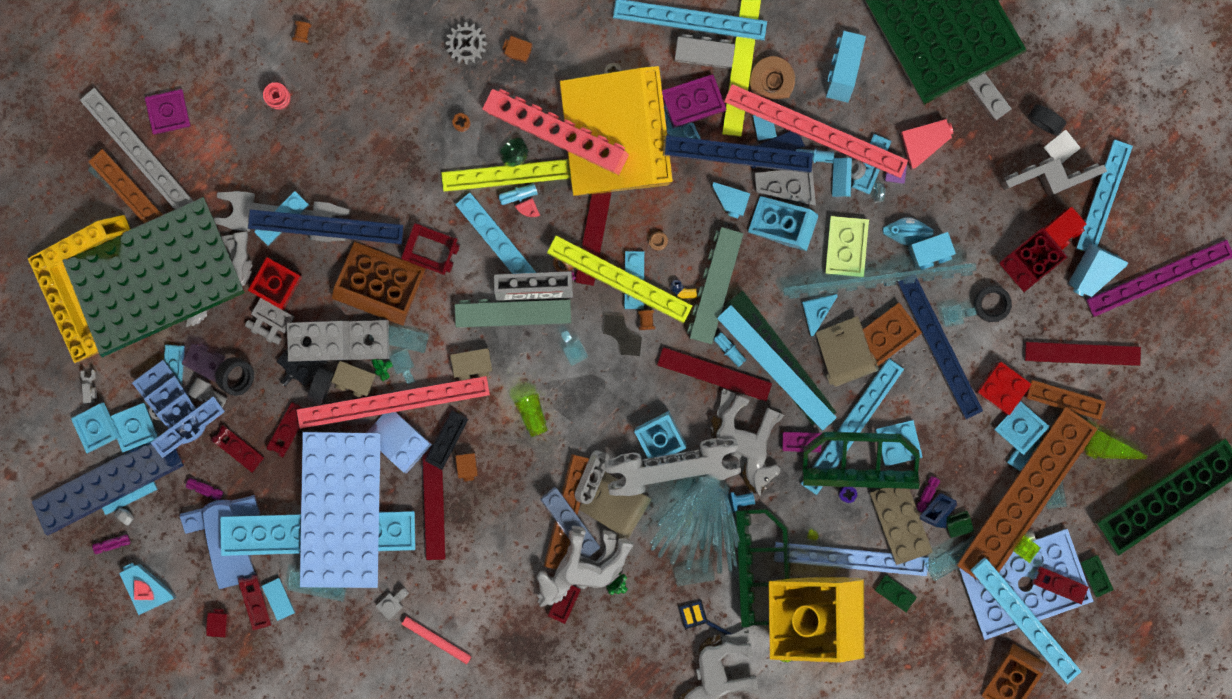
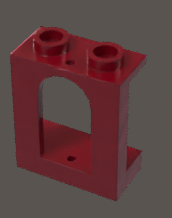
[401,223,461,276]

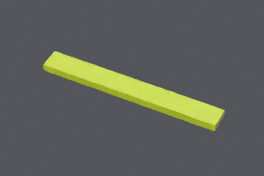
[722,0,761,137]
[441,159,571,192]
[547,236,692,323]

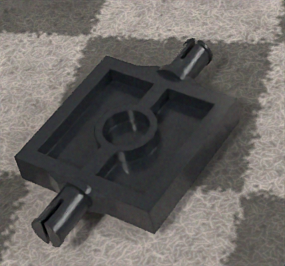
[276,336,329,387]

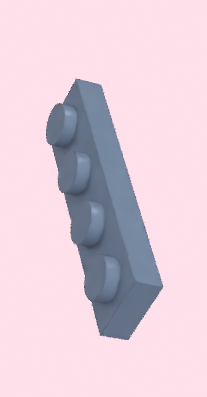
[540,487,600,558]

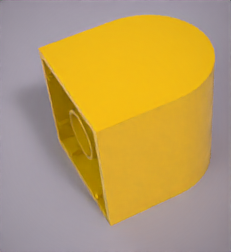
[769,577,865,663]

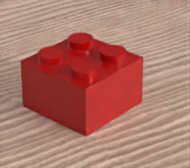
[1044,207,1087,250]
[248,257,303,310]
[975,362,1032,415]

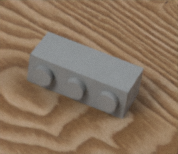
[675,34,735,69]

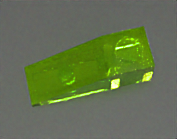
[1084,430,1148,460]

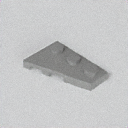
[755,170,816,206]

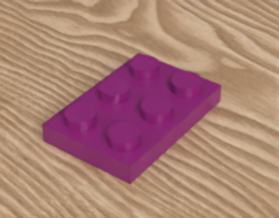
[662,74,727,128]

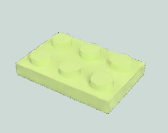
[825,216,869,277]

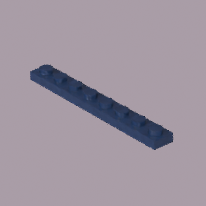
[663,135,813,173]
[247,209,403,244]
[897,274,983,420]

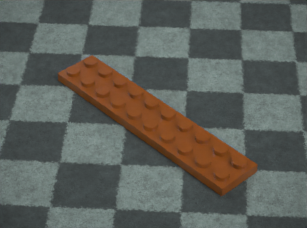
[956,407,1097,581]

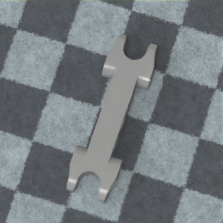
[214,191,350,242]
[604,438,741,496]

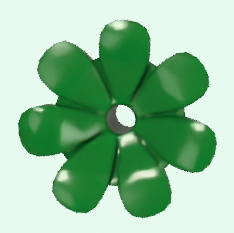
[372,359,393,381]
[606,573,628,595]

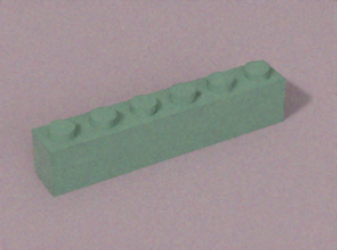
[687,227,744,345]
[455,298,571,328]

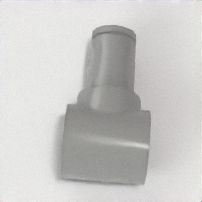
[188,377,228,408]

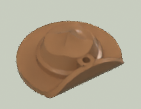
[750,56,795,100]

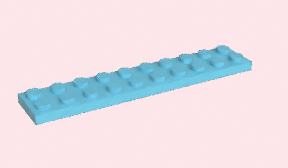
[220,511,415,556]

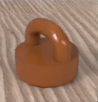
[553,258,574,272]

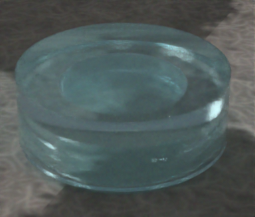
[874,183,885,202]

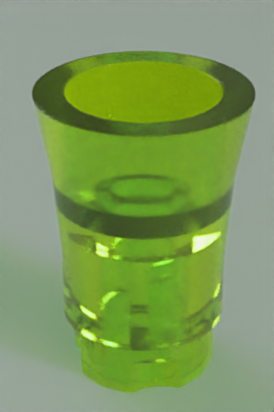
[513,393,548,437]

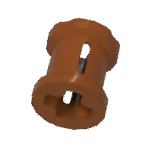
[291,21,312,44]
[452,113,470,132]
[638,310,656,330]

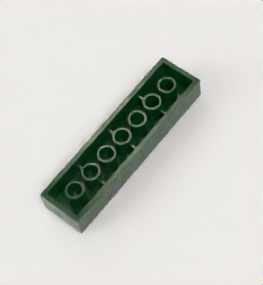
[1093,438,1232,556]

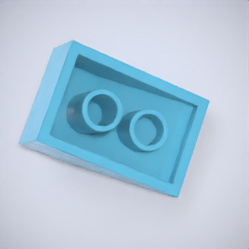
[748,196,819,251]

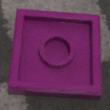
[145,89,191,135]

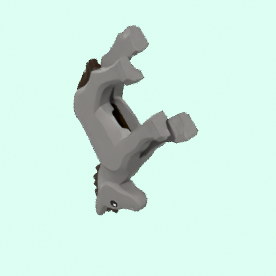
[710,389,784,496]
[678,627,759,699]

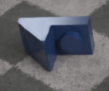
[919,493,957,528]

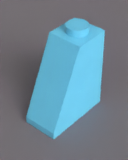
[1068,243,1128,297]
[119,563,176,615]

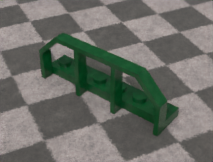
[802,432,920,489]
[736,509,790,627]

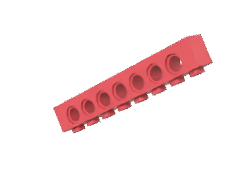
[482,89,629,175]

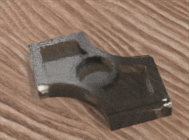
[604,315,642,356]

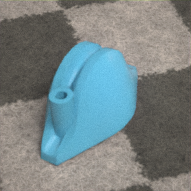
[883,217,933,246]

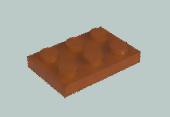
[863,303,922,366]

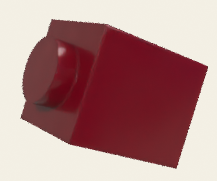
[206,609,230,638]

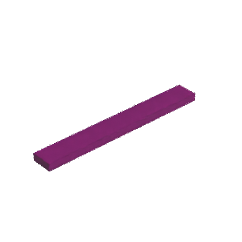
[1085,240,1232,317]

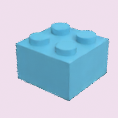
[908,232,956,270]
[634,411,687,458]

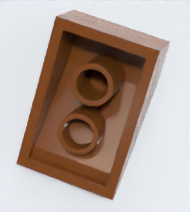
[981,644,1046,699]

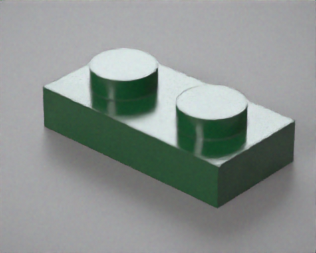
[1080,555,1114,598]
[875,575,917,613]

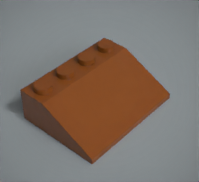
[332,242,426,326]

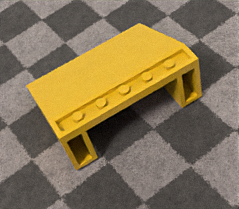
[559,66,673,196]
[28,215,131,363]

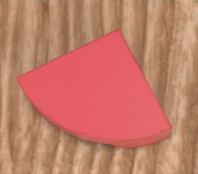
[515,198,540,217]
[134,580,154,600]

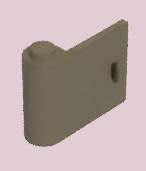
[816,316,879,387]
[579,472,652,539]

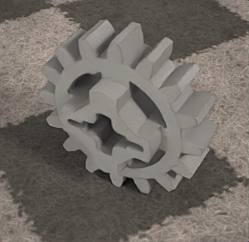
[445,22,487,65]

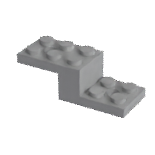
[1001,157,1107,197]
[287,320,390,362]

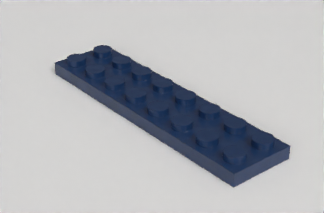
[31,441,184,536]

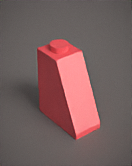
[900,119,953,170]

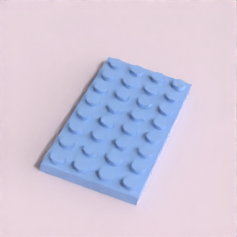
[300,432,381,588]

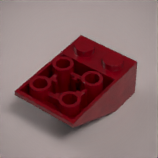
[999,227,1068,292]

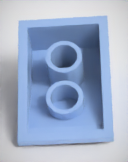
[366,412,432,473]

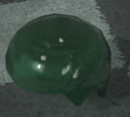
[500,138,529,167]

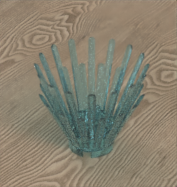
[650,477,740,574]

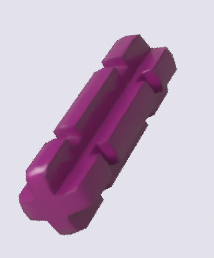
[916,476,940,513]
[186,478,223,500]
[92,534,130,554]

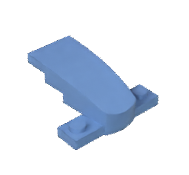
[132,360,225,458]
[180,495,260,589]

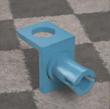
[712,492,755,516]

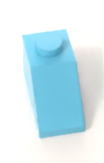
[712,182,750,219]

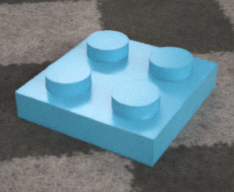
[995,401,1050,456]
[71,403,120,453]
[110,403,158,453]
[876,420,922,466]

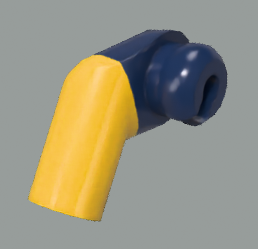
[670,280,697,299]

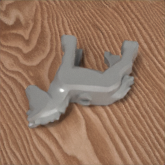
[185,232,253,327]
[537,526,634,607]

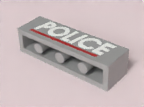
[965,74,1011,122]
[494,272,573,301]

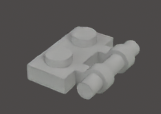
[245,298,294,345]

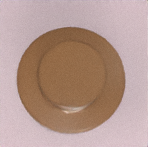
[649,231,668,251]

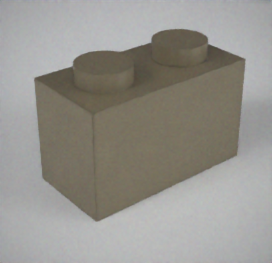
[450,348,493,381]
[331,361,377,398]

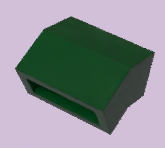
[946,511,974,538]

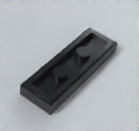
[425,410,469,470]

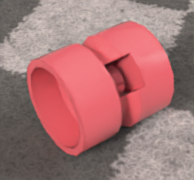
[263,82,291,110]

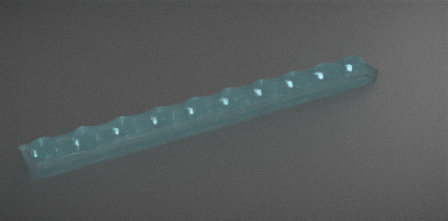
[783,263,977,299]

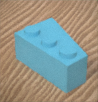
[826,31,866,103]

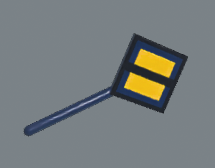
[678,600,732,635]

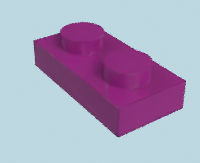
[782,432,822,452]

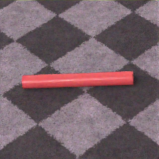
[402,616,472,665]

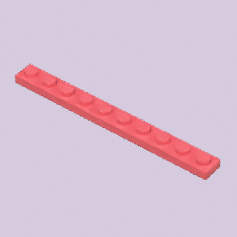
[724,84,908,178]
[297,376,490,429]

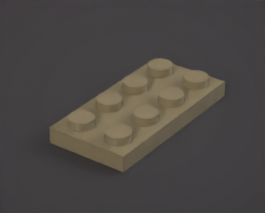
[869,488,933,566]

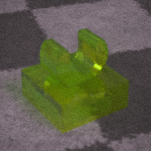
[1013,536,1041,563]

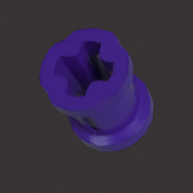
[839,487,857,503]

